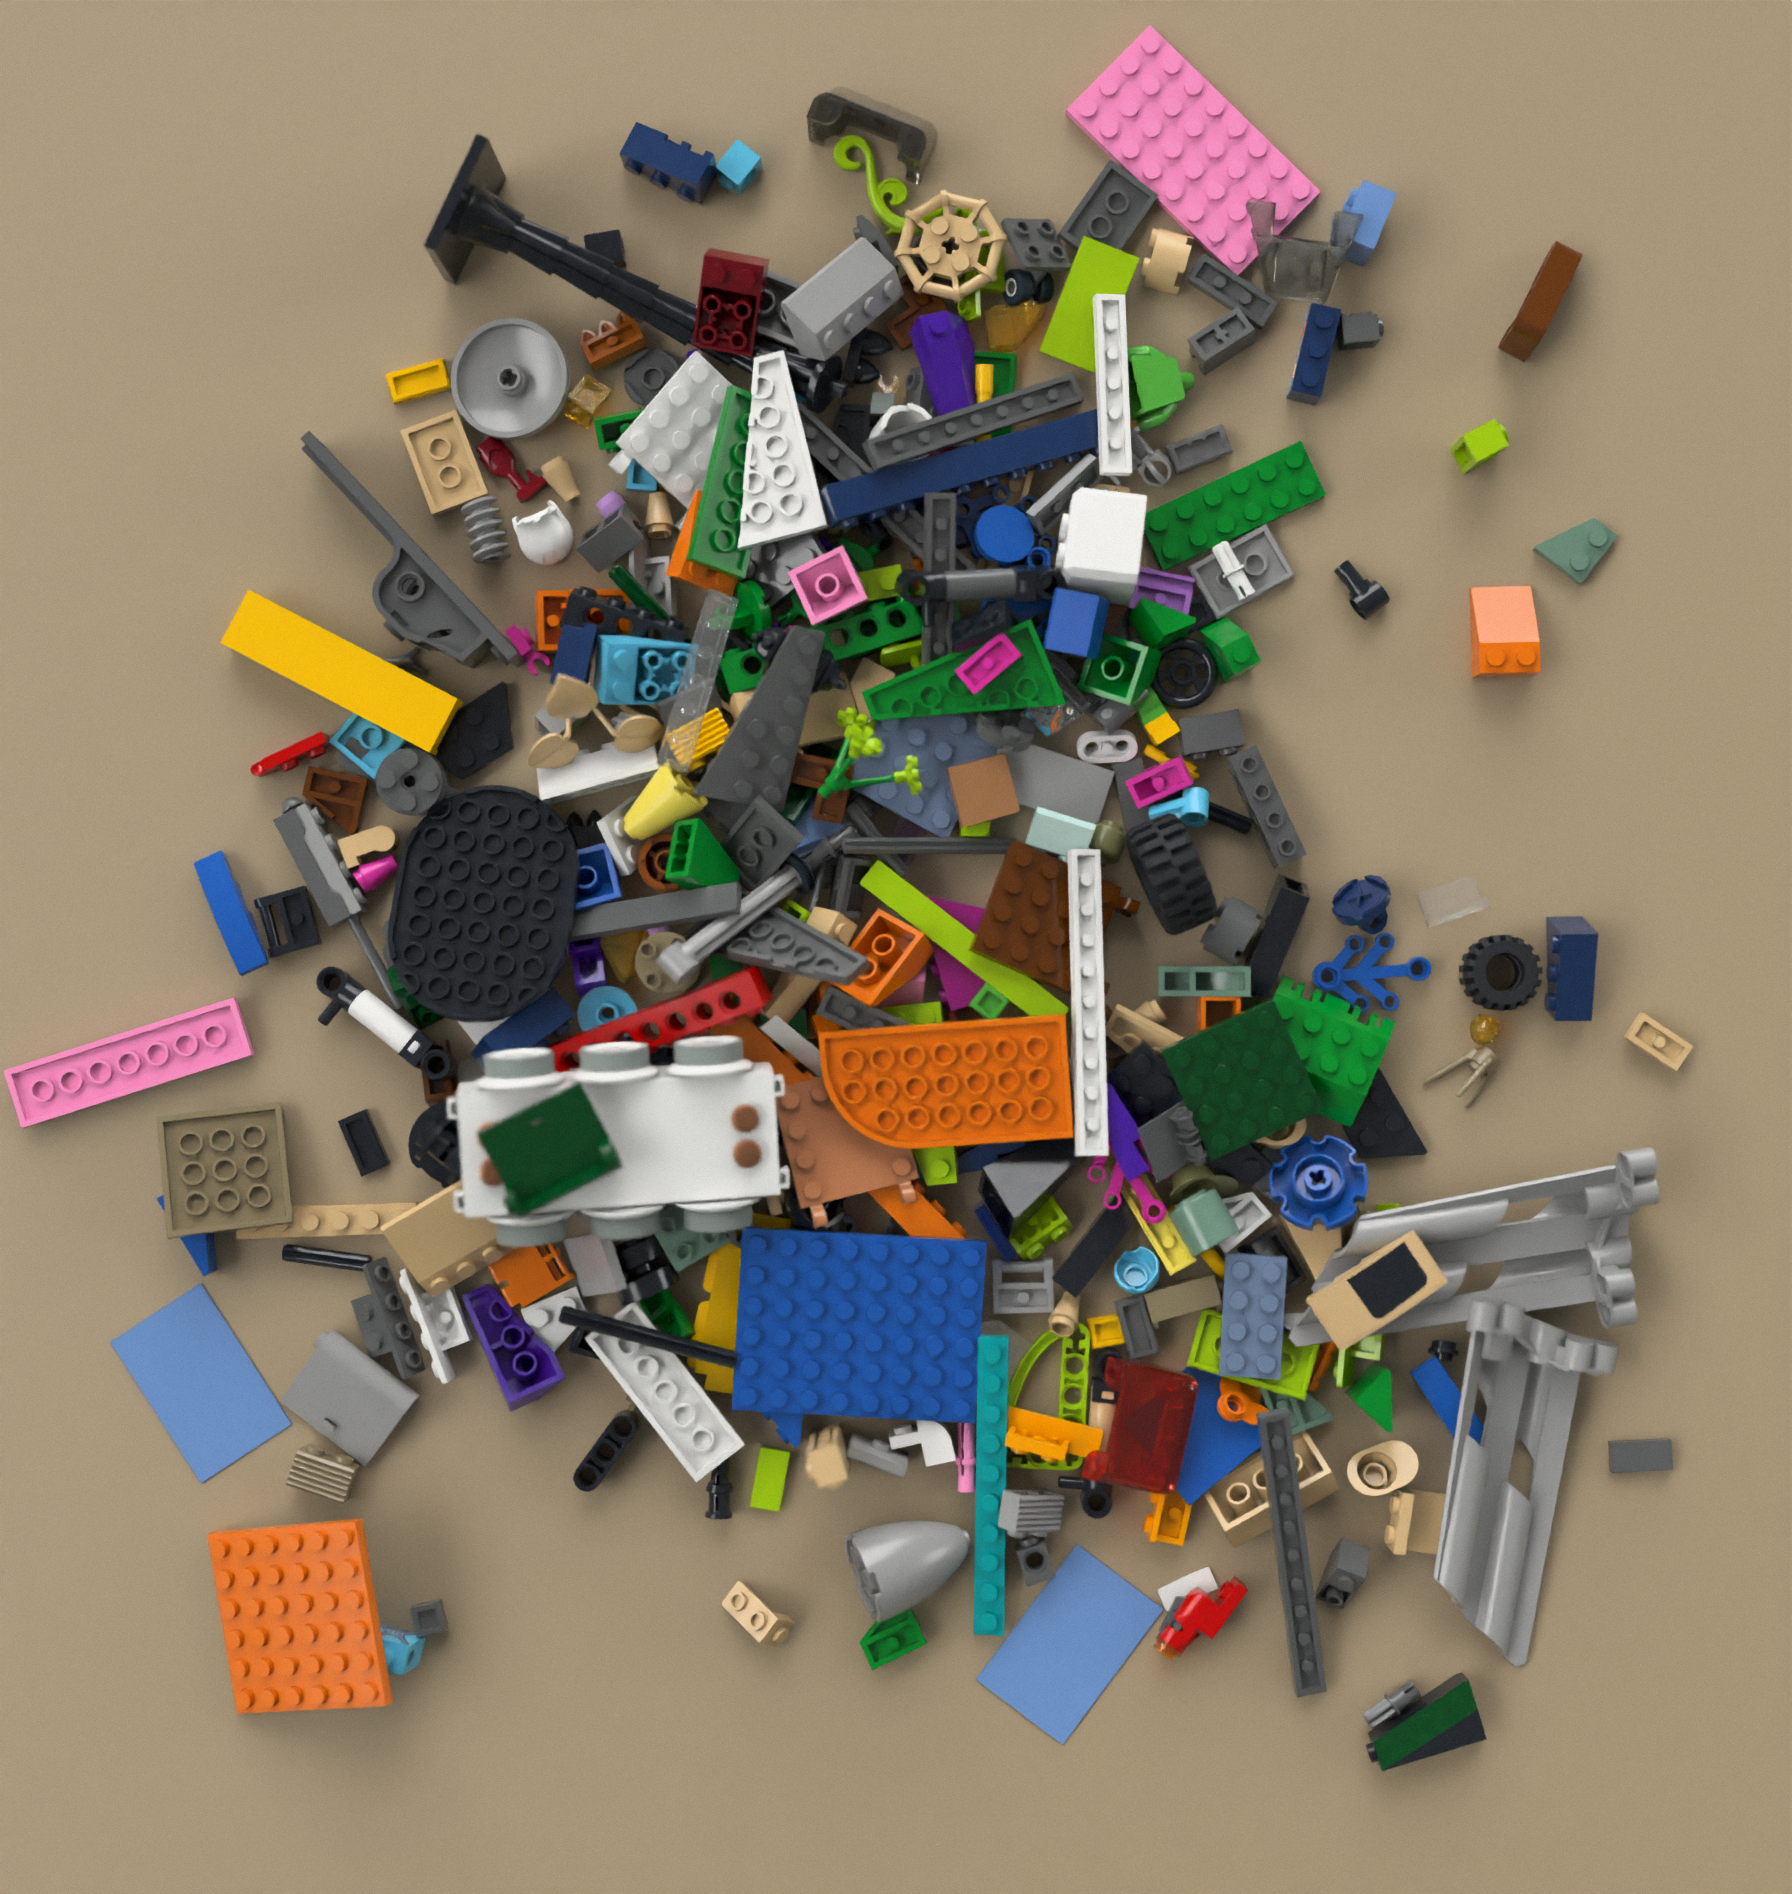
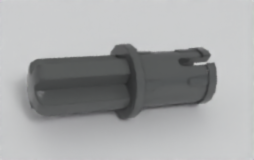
[1363,1680,1422,1729]

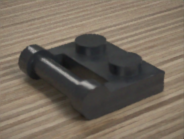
[254,886,322,958]

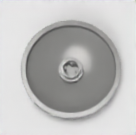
[451,318,570,440]

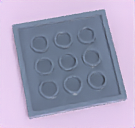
[851,675,997,837]

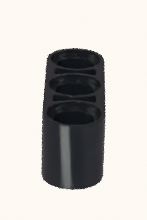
[573,1410,639,1492]

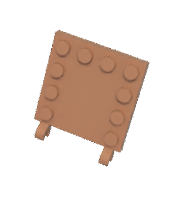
[775,1076,919,1227]

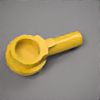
[1143,744,1200,781]

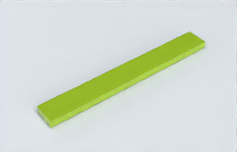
[859,860,1070,1016]

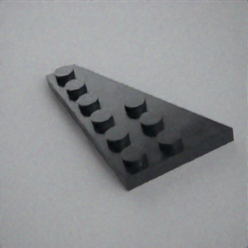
[1106,1040,1273,1187]

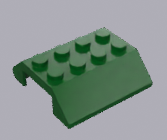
[1273,975,1395,1128]

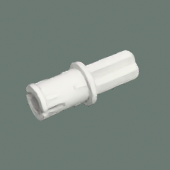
[1212,541,1256,601]

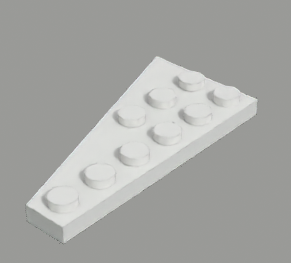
[738,350,828,551]

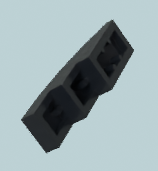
[1052,1192,1136,1298]

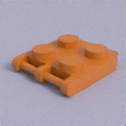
[487,1243,576,1308]

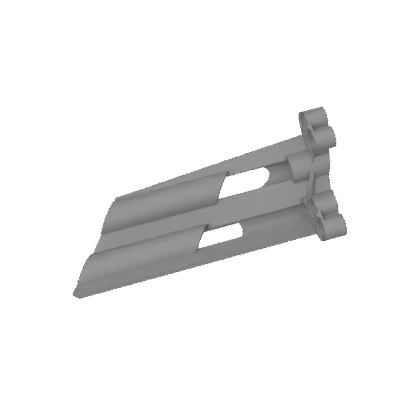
[1288,1147,1660,1347]
[1433,1296,1619,1667]

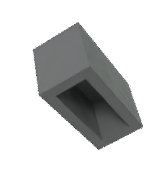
[1176,709,1245,761]

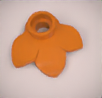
[1217,1377,1269,1425]

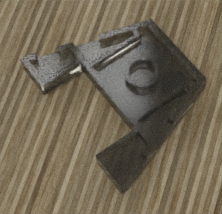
[1246,199,1363,305]

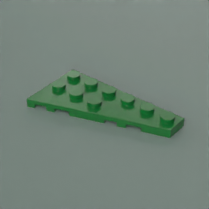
[861,619,1066,721]

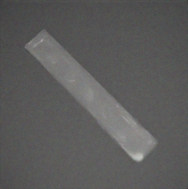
[656,589,739,773]

